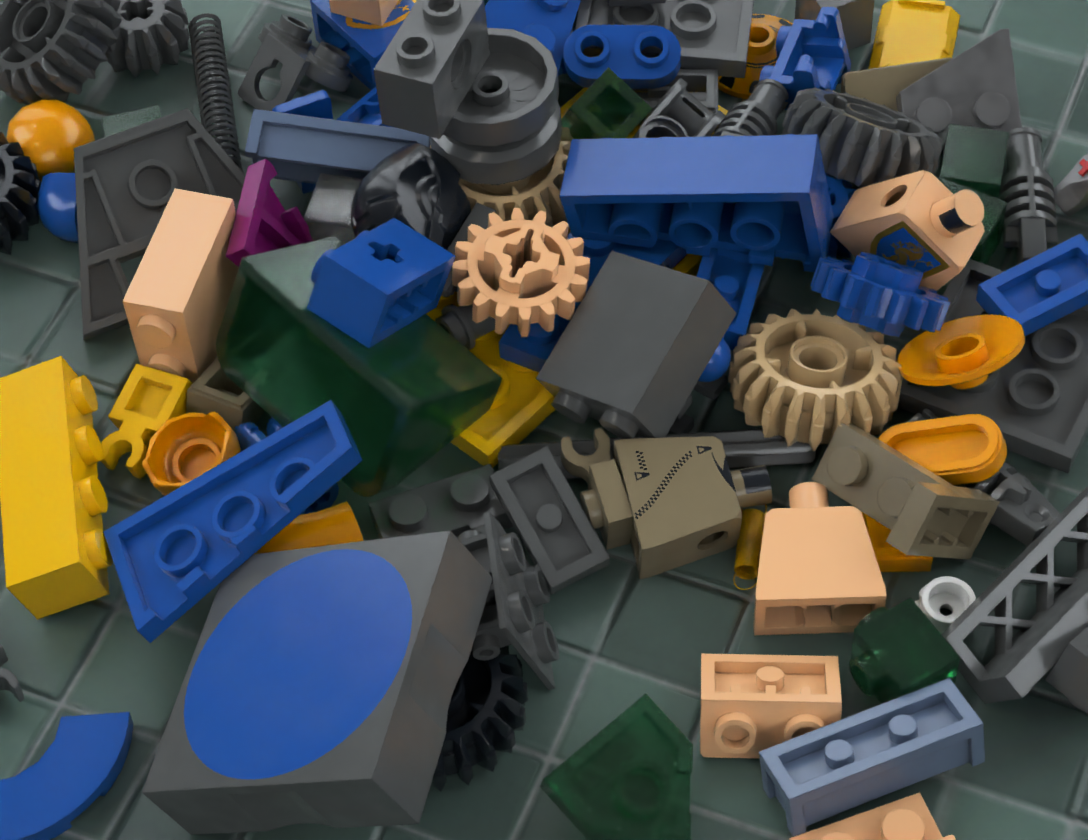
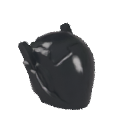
[350,143,471,250]

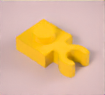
[101,364,192,479]

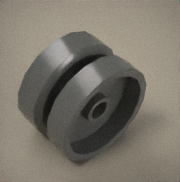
[429,28,562,185]

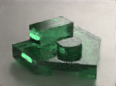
[540,693,693,840]

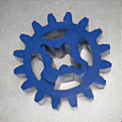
[810,252,951,337]

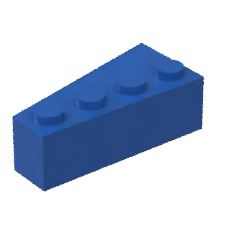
[559,134,833,273]

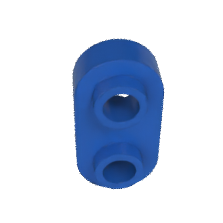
[563,25,681,89]

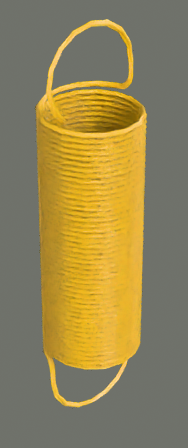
[733,504,767,590]

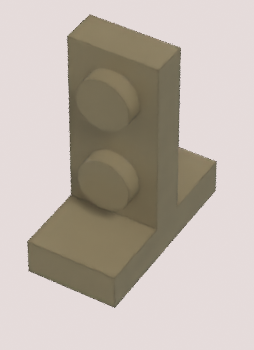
[812,423,1000,559]

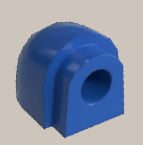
[37,172,78,243]

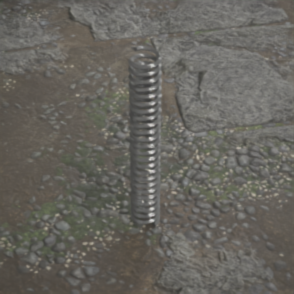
[188,13,243,172]

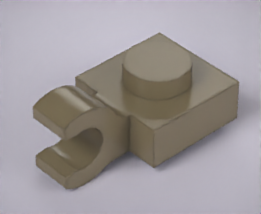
[561,428,633,550]

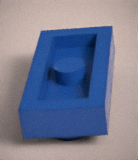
[976,234,1088,336]

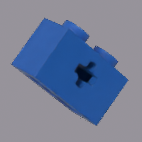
[306,218,456,348]

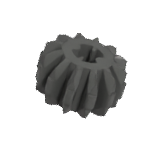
[105,0,190,78]

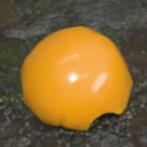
[6,100,95,181]
[142,412,241,496]

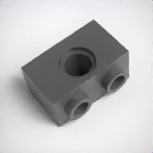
[373,0,490,139]

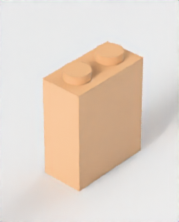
[122,188,250,384]

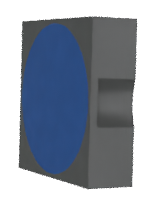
[141,530,492,835]

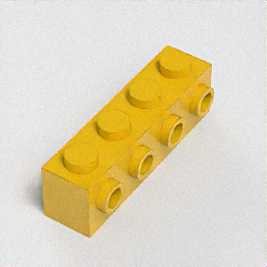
[0,356,113,620]

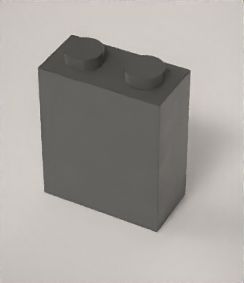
[536,251,737,439]

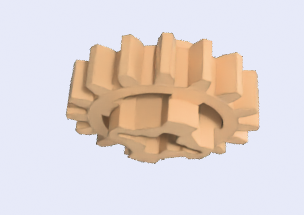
[452,208,590,337]

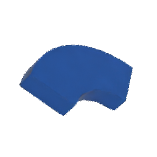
[0,712,134,840]

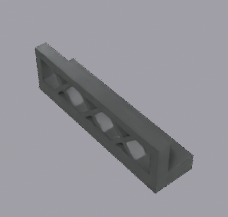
[935,486,1088,704]

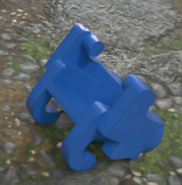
[759,7,851,110]

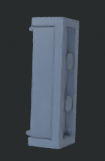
[245,109,430,190]
[759,678,985,837]

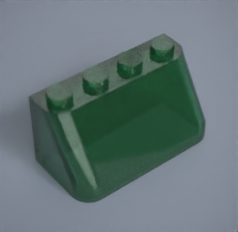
[216,236,502,497]

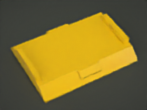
[868,0,961,69]

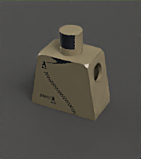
[613,436,772,579]

